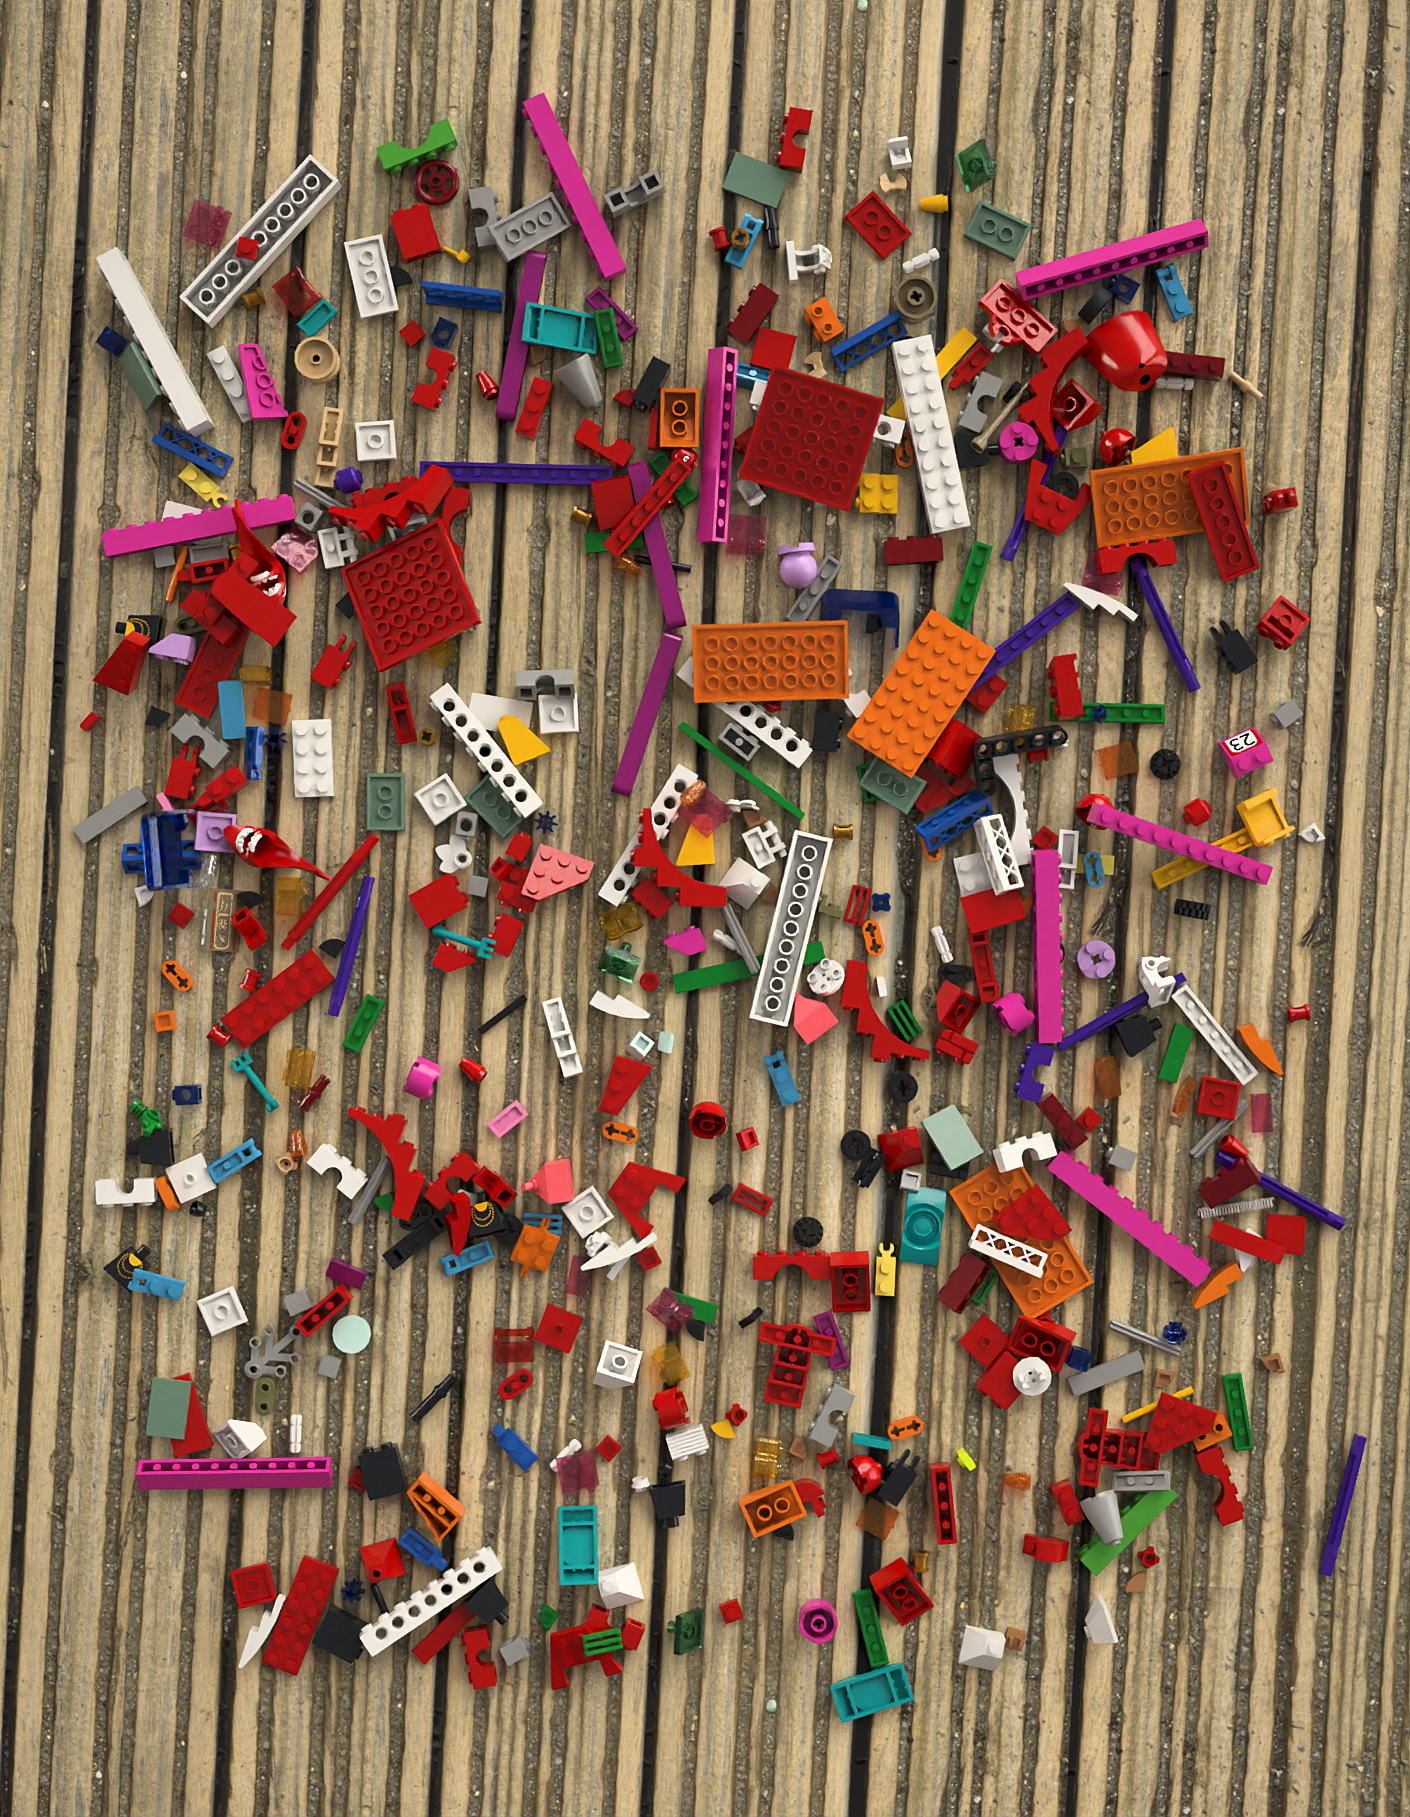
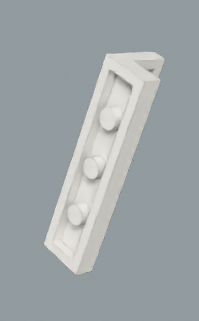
[973,814,1024,896]
[968,1224,1048,1278]

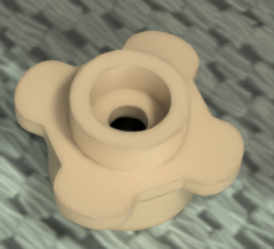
[275,1152,298,1175]

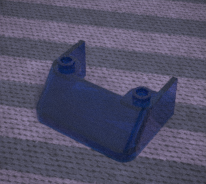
[821,589,900,650]
[141,809,203,891]

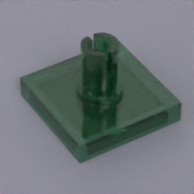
[955,139,997,192]
[596,942,642,983]
[667,1608,704,1656]

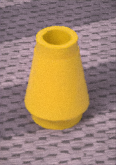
[920,194,948,214]

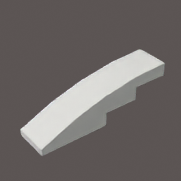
[1061,582,1138,623]
[542,997,583,1079]
[580,1232,657,1270]
[238,1594,287,1668]

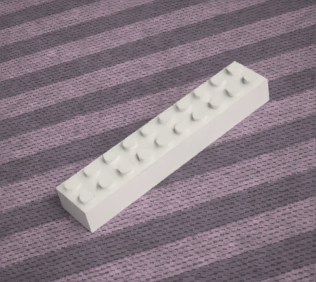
[179,154,342,328]
[96,247,215,437]
[891,335,970,534]
[749,830,833,1027]

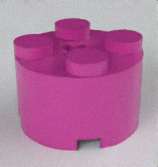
[997,422,1038,464]
[991,992,1035,1037]
[402,1056,441,1100]
[799,1599,838,1644]

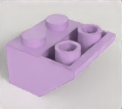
[149,633,199,665]

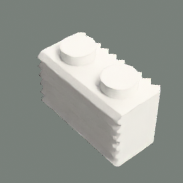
[666,1423,709,1461]

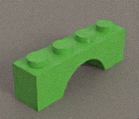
[376,118,458,175]

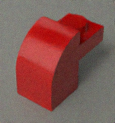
[231,906,267,952]
[472,1165,518,1209]
[793,1478,827,1518]
[1022,1533,1069,1563]

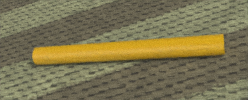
[1121,1386,1194,1424]

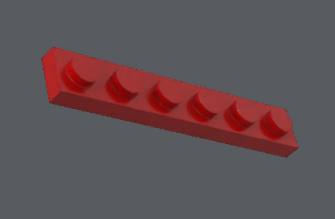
[602,456,693,558]

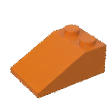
[660,388,700,448]
[739,1479,807,1538]

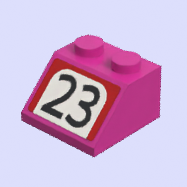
[1219,727,1274,778]

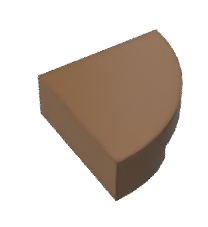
[1062,319,1083,333]
[529,345,549,367]
[741,810,766,829]
[759,884,780,903]
[1260,1353,1285,1373]
[1153,1368,1176,1388]
[788,1434,807,1461]
[1125,1571,1145,1592]

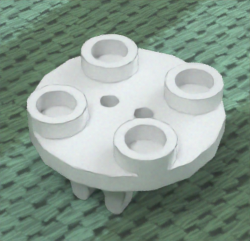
[807,958,845,996]
[1013,1357,1051,1396]

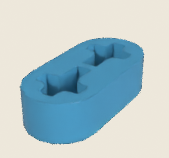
[1083,852,1105,888]

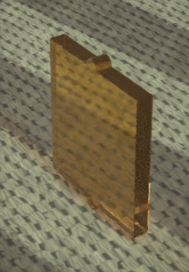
[252,687,293,726]
[1098,740,1139,780]
[856,1497,900,1540]

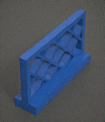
[422,281,504,313]

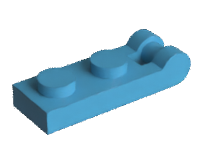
[724,213,764,270]
[1154,263,1193,321]
[763,1050,801,1106]
[206,1138,262,1184]
[439,1239,495,1277]
[127,1269,185,1301]

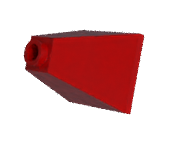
[359,1537,406,1585]

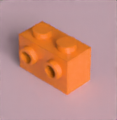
[803,297,844,346]
[1191,1410,1232,1451]

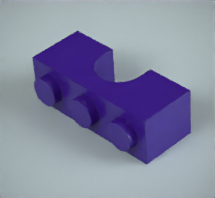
[1013,1040,1055,1103]

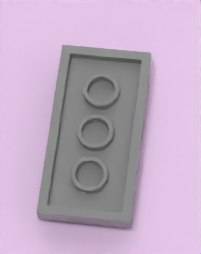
[487,192,572,263]

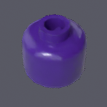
[334,466,364,494]

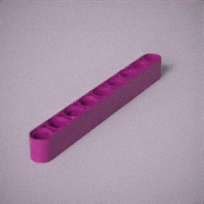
[495,250,547,422]
[627,461,687,631]
[611,629,683,797]

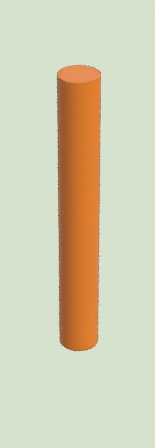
[165,545,189,603]

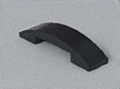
[382,1208,448,1270]

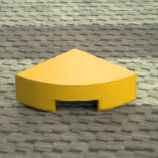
[711,1419,736,1438]

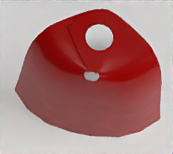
[1082,310,1167,392]

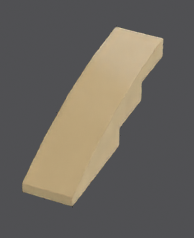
[314,407,344,490]

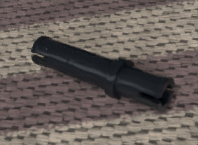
[410,1373,458,1423]

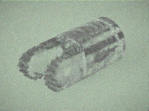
[199,853,220,889]

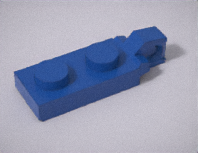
[244,726,264,780]
[492,1423,539,1472]
[398,1526,448,1571]

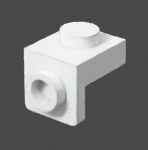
[888,136,912,170]
[982,324,1005,354]
[734,479,766,507]

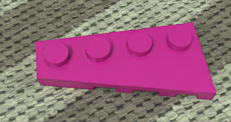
[237,344,289,420]

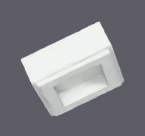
[875,976,887,997]

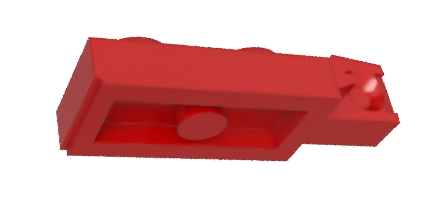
[948,342,995,391]

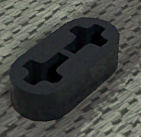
[937,964,974,983]
[399,1202,433,1230]

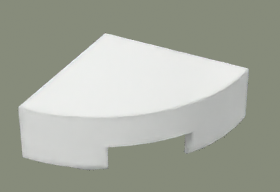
[1297,823,1325,842]
[134,883,155,907]

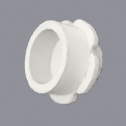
[631,1476,650,1492]

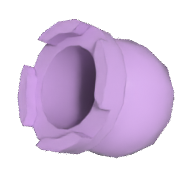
[777,542,818,589]

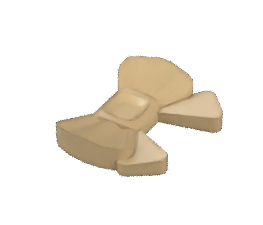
[879,173,907,194]
[804,352,828,378]

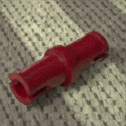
[298,1074,331,1112]

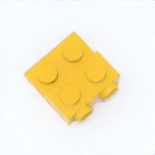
[855,473,898,514]

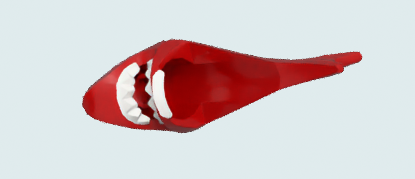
[231,499,286,605]
[223,825,331,881]

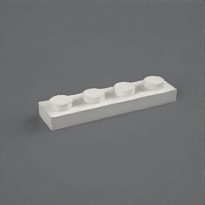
[207,345,250,424]

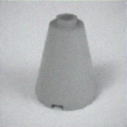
[555,353,602,410]
[1079,1490,1124,1547]

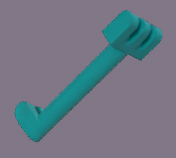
[432,925,496,960]
[230,1051,280,1113]

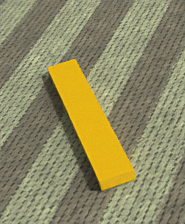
[886,326,977,421]
[1149,827,1254,890]

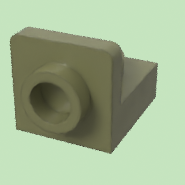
[1059,447,1088,470]
[816,893,843,919]

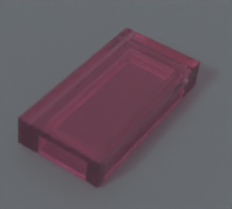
[1250,1093,1273,1133]
[565,1255,591,1297]

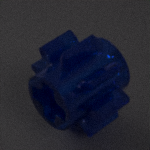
[264,727,288,751]
[534,811,558,834]
[1163,1321,1187,1345]
[340,1578,365,1604]

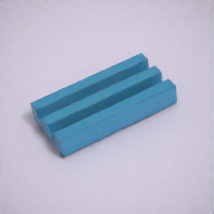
[523,1212,563,1234]

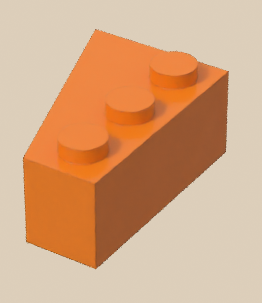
[406,1471,467,1543]

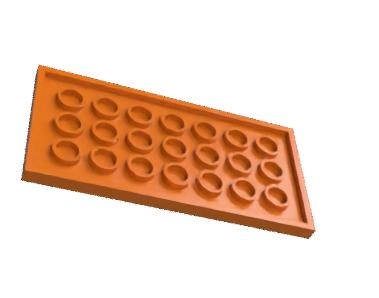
[1089,447,1250,548]
[847,609,996,779]
[692,620,849,703]
[948,1162,1094,1318]

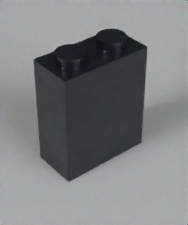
[632,356,671,414]
[358,1442,409,1501]
[311,1604,369,1664]

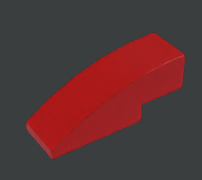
[385,681,418,745]
[445,1192,471,1256]

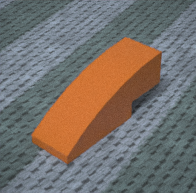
[1236,1023,1283,1075]
[1191,1260,1244,1309]

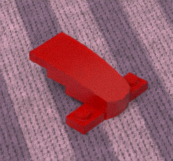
[195,551,297,647]
[758,1321,837,1409]
[1077,1407,1160,1488]

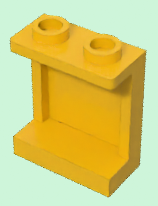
[1236,787,1295,848]

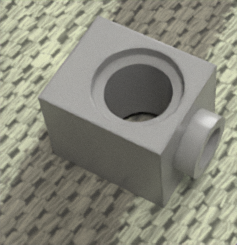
[295,501,326,534]
[1270,699,1303,729]
[455,811,479,840]
[1105,1144,1137,1171]
[282,1287,315,1316]
[499,1633,531,1666]

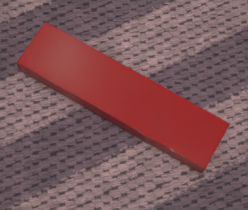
[411,1597,476,1665]

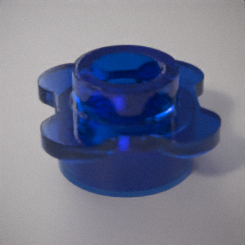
[1093,704,1107,724]
[871,893,891,912]

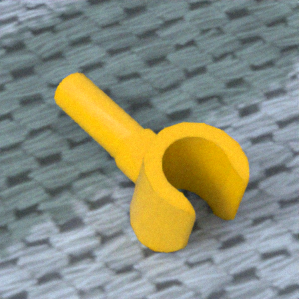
[443,246,470,264]

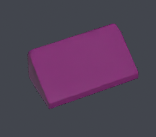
[325,1258,368,1290]

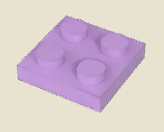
[194,811,237,853]

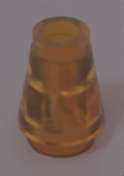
[612,552,642,576]
[680,780,707,808]
[290,1128,309,1157]
[1003,1472,1031,1491]

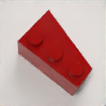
[92,631,151,696]
[1046,653,1084,722]
[598,1054,653,1116]

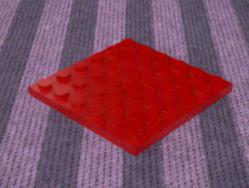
[738,363,885,512]
[340,518,482,672]

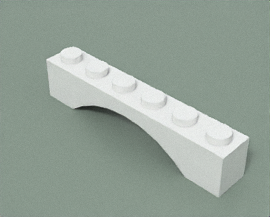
[993,753,1033,867]

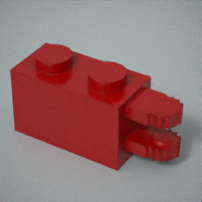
[1262,487,1298,516]
[177,557,231,586]
[310,634,357,690]
[164,744,201,800]
[196,765,249,809]

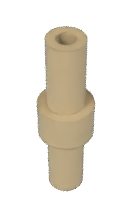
[1229,371,1263,401]

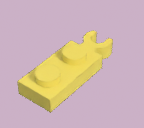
[179,462,229,509]
[875,1243,896,1296]

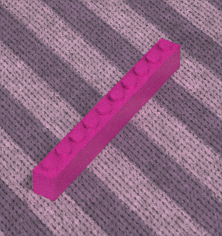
[522,92,627,282]
[1015,219,1209,301]
[697,347,738,544]
[101,494,297,559]
[1087,803,1273,885]
[1031,849,1064,1044]
[1045,1148,1212,1287]
[136,1457,333,1490]

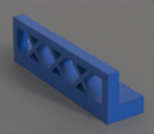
[830,310,908,373]
[151,423,234,479]
[915,788,993,853]
[121,839,202,874]

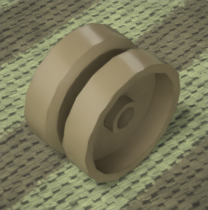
[893,276,937,324]

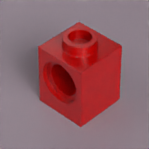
[505,831,534,862]

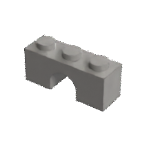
[604,169,665,219]
[468,186,501,252]
[956,371,1004,434]
[516,669,575,701]
[170,713,232,769]
[807,1382,855,1448]

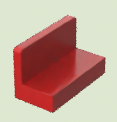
[648,408,671,451]

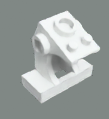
[785,241,832,284]
[1139,956,1176,1008]
[585,1231,631,1281]

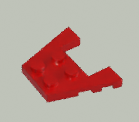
[1023,458,1092,536]
[914,744,976,813]
[607,1161,687,1240]
[550,1624,623,1691]

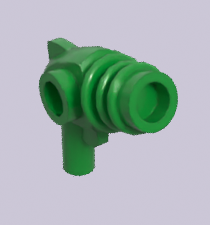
[129,1100,164,1137]

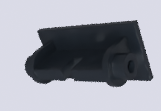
[852,1147,887,1188]

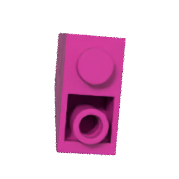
[663,925,707,956]

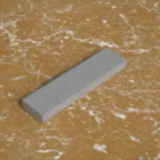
[785,554,843,622]
[73,785,149,844]
[1067,1349,1145,1397]

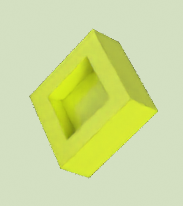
[957,1447,976,1471]

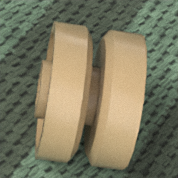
[294,337,340,384]

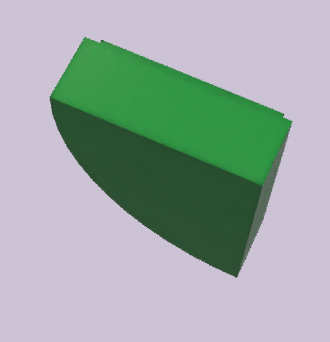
[373,1192,395,1212]
[540,1603,559,1631]

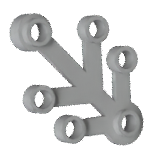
[244,1323,304,1379]

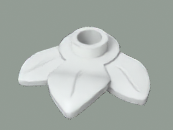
[724,799,759,813]
[435,835,472,873]

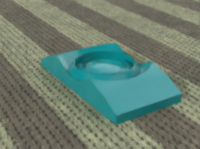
[521,302,598,355]
[898,1186,946,1266]
[559,1505,599,1586]
[830,1662,914,1723]

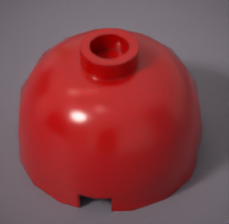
[1098,428,1137,467]
[1075,794,1114,830]
[688,1101,727,1139]
[847,1455,883,1495]

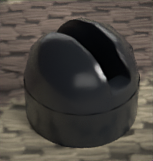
[189,1200,206,1217]
[658,1460,674,1478]

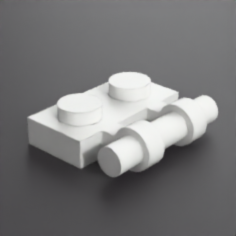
[318,526,358,569]
[742,820,788,869]

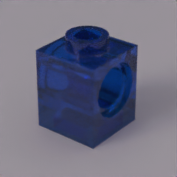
[1108,273,1141,305]
[430,317,459,350]
[96,326,128,357]
[172,1084,202,1105]
[1065,1345,1093,1373]

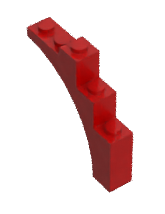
[1018,326,1091,456]
[328,465,454,543]
[630,808,726,907]
[840,959,930,1063]
[347,1106,427,1222]

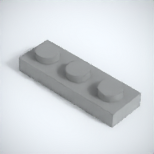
[1112,1470,1170,1493]

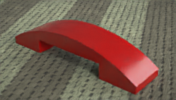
[967,928,1000,1003]
[1208,1219,1287,1265]

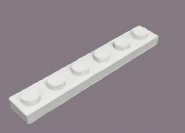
[1170,984,1258,1085]

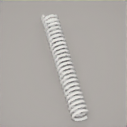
[1198,1196,1274,1219]

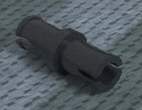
[763,208,780,249]

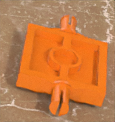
[510,1217,560,1278]

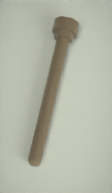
[970,382,1031,453]

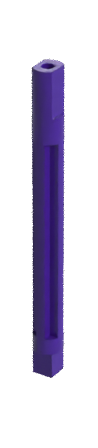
[1000,424,1068,562]
[1129,557,1201,693]
[327,875,375,1017]
[1056,972,1187,1052]
[1214,1150,1345,1231]
[1319,1434,1367,1577]

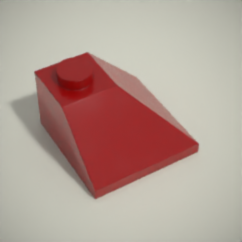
[1052,378,1104,432]
[936,980,981,1034]
[878,1126,924,1172]

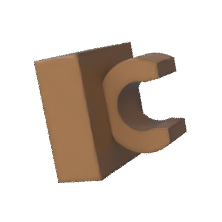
[1004,1627,1027,1652]

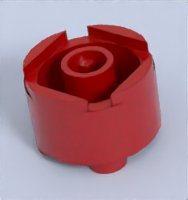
[652,1386,690,1430]

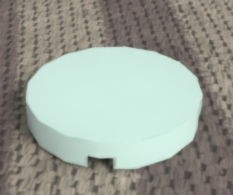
[332,1314,371,1354]

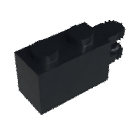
[1209,620,1259,675]
[876,1449,921,1507]

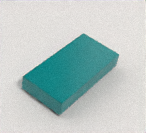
[296,298,338,337]
[851,1432,891,1450]

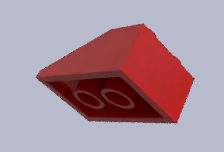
[830,1251,871,1313]
[1006,1315,1077,1373]
[869,1557,934,1626]

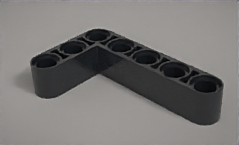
[971,725,1068,796]

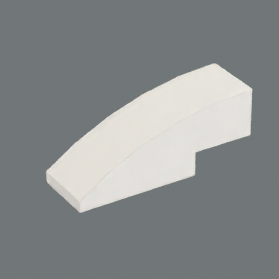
[1056,829,1079,892]
[589,990,651,1019]

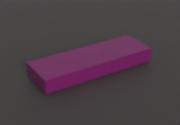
[585,286,638,342]
[813,1310,850,1371]

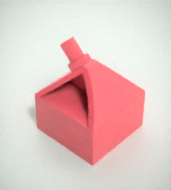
[792,991,839,1045]
[521,1158,574,1204]

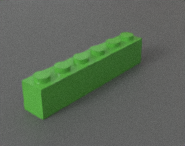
[1078,1487,1178,1576]

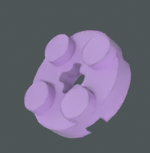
[1076,940,1115,979]

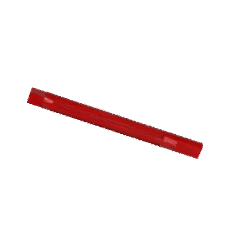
[281,833,379,951]

